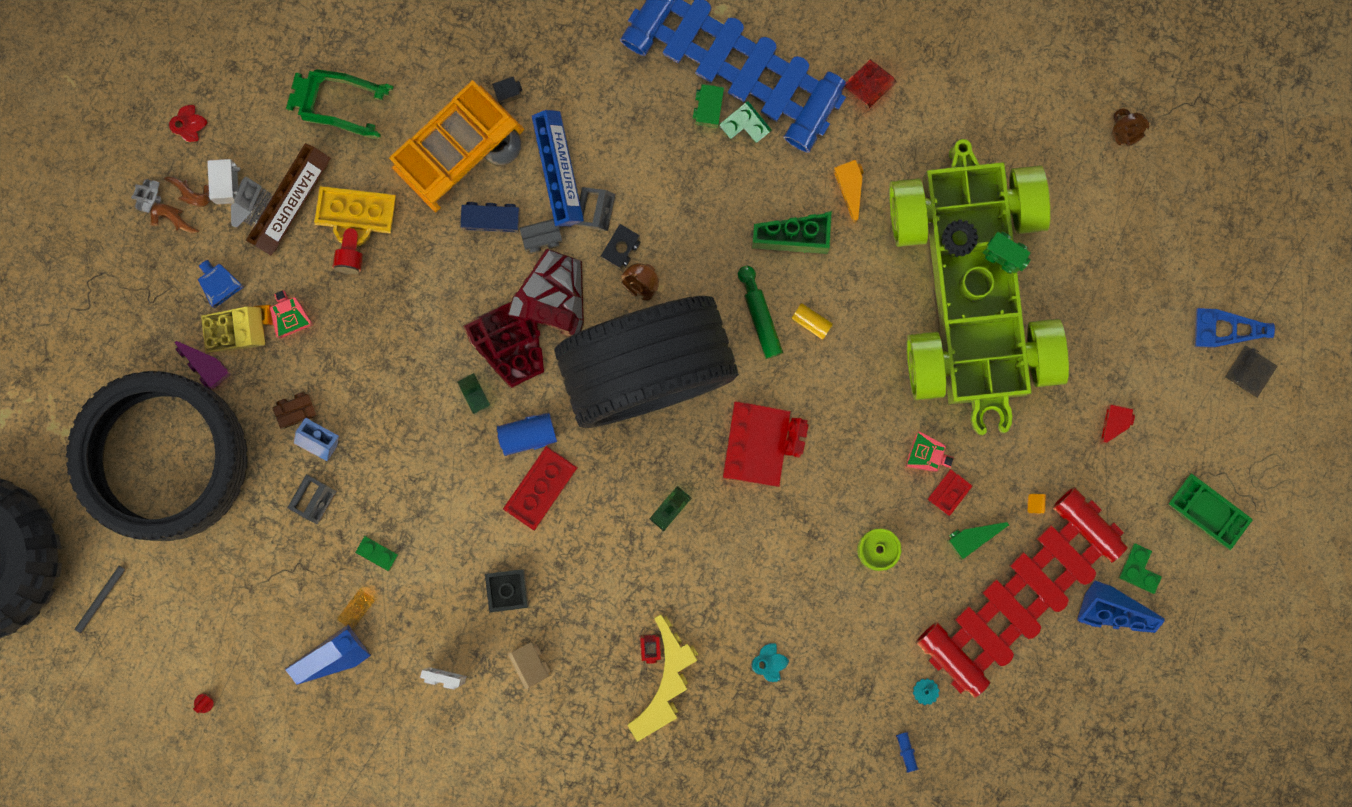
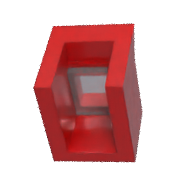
[640,634,661,664]

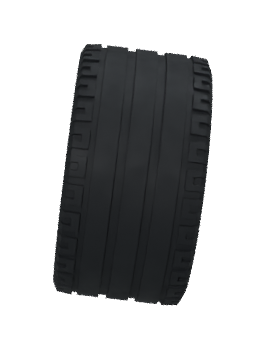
[554,296,739,428]
[66,371,248,541]

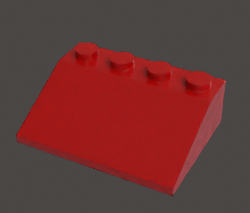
[722,401,791,487]

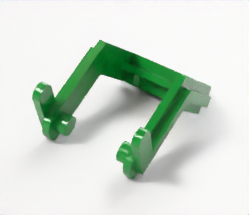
[286,69,394,139]

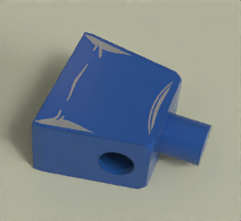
[198,260,244,308]

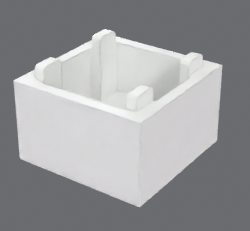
[207,159,240,205]

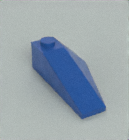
[1077,581,1165,633]
[285,625,371,685]

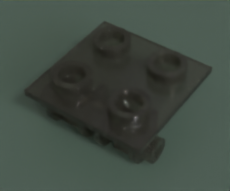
[1225,345,1278,398]

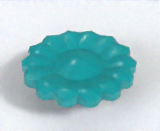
[913,678,940,705]

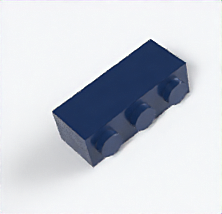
[460,202,520,233]

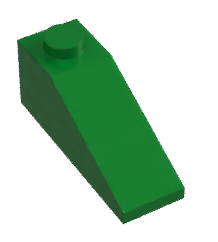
[947,522,1009,560]

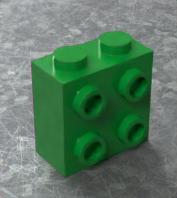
[982,232,1031,274]

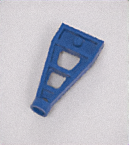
[1195,308,1275,348]

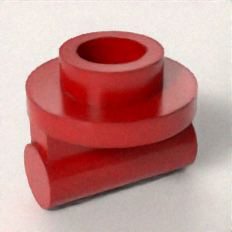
[193,694,214,714]

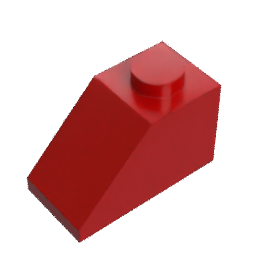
[1100,405,1135,444]

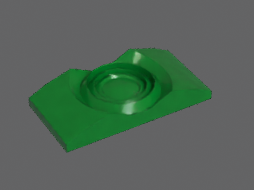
[1168,473,1253,550]

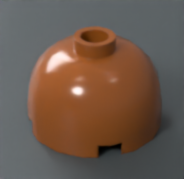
[620,263,659,300]

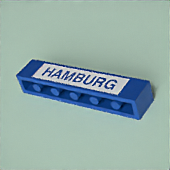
[532,110,584,226]

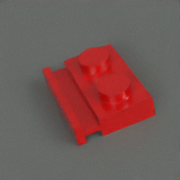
[927,469,973,516]

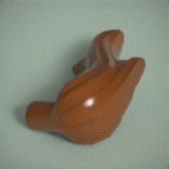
[164,177,210,207]
[150,204,199,233]

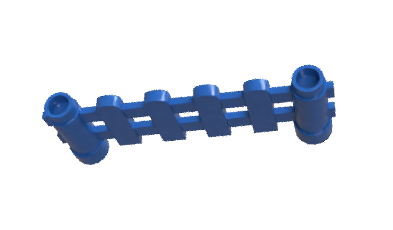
[620,0,846,153]

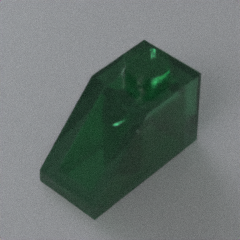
[457,373,492,415]
[650,486,692,531]

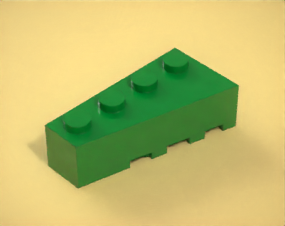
[752,211,832,254]

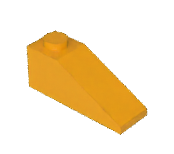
[833,160,864,223]

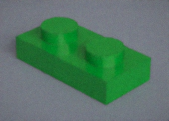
[355,536,398,572]

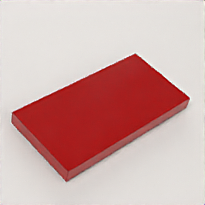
[503,446,578,531]

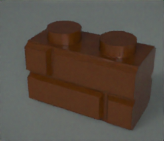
[272,392,318,429]

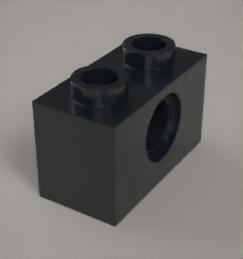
[600,224,641,270]

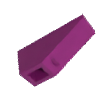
[174,341,231,389]

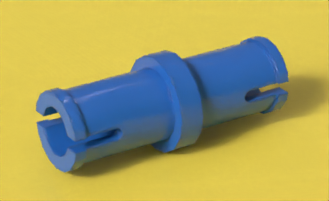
[896,732,919,773]

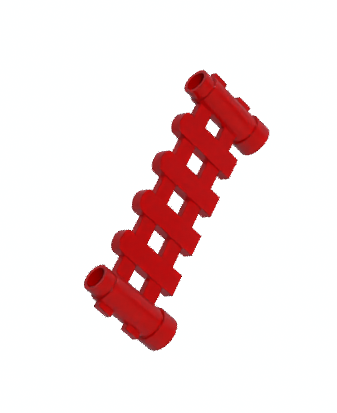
[916,487,1128,698]

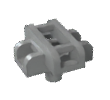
[131,179,161,213]

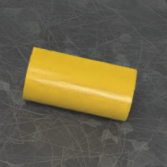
[791,303,833,340]

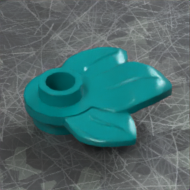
[751,643,789,682]

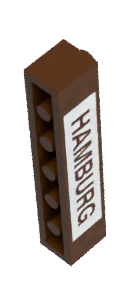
[245,143,331,256]

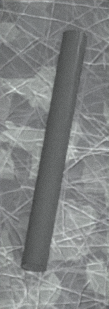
[75,565,125,633]

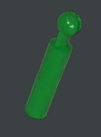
[737,265,783,359]

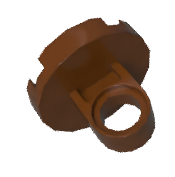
[1112,108,1150,146]

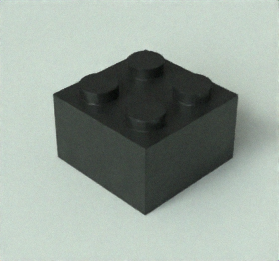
[485,569,529,613]

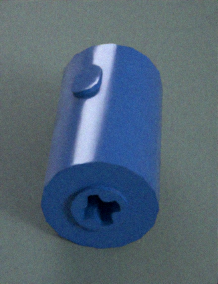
[497,412,557,456]

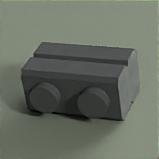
[519,219,563,254]

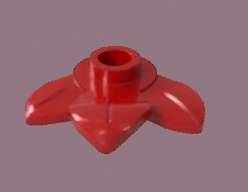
[169,105,208,142]

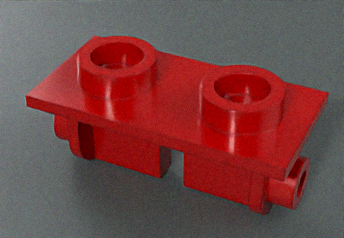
[784,418,809,458]

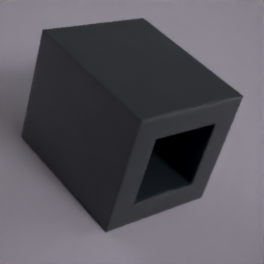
[492,76,523,105]

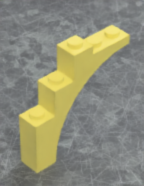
[627,614,698,742]

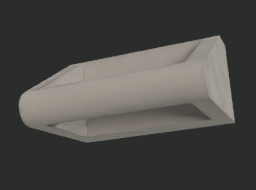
[231,176,262,227]

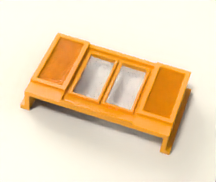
[389,80,525,213]

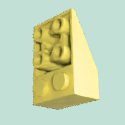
[201,306,265,353]

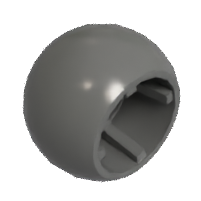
[480,129,521,165]

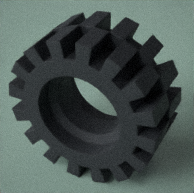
[942,220,978,257]

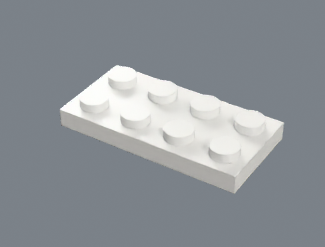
[420,667,467,690]

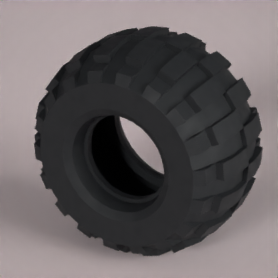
[0,478,62,638]

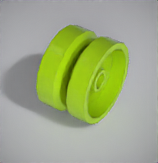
[857,529,901,571]

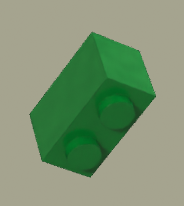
[693,84,724,128]

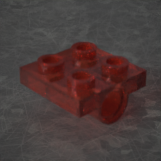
[845,59,897,108]

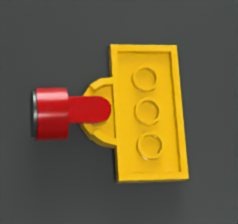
[314,186,396,274]

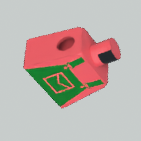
[270,290,313,339]
[905,431,954,472]

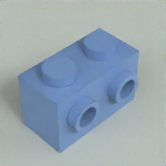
[294,418,339,461]

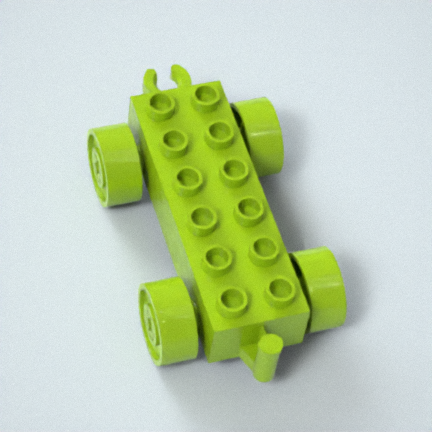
[889,139,1069,436]

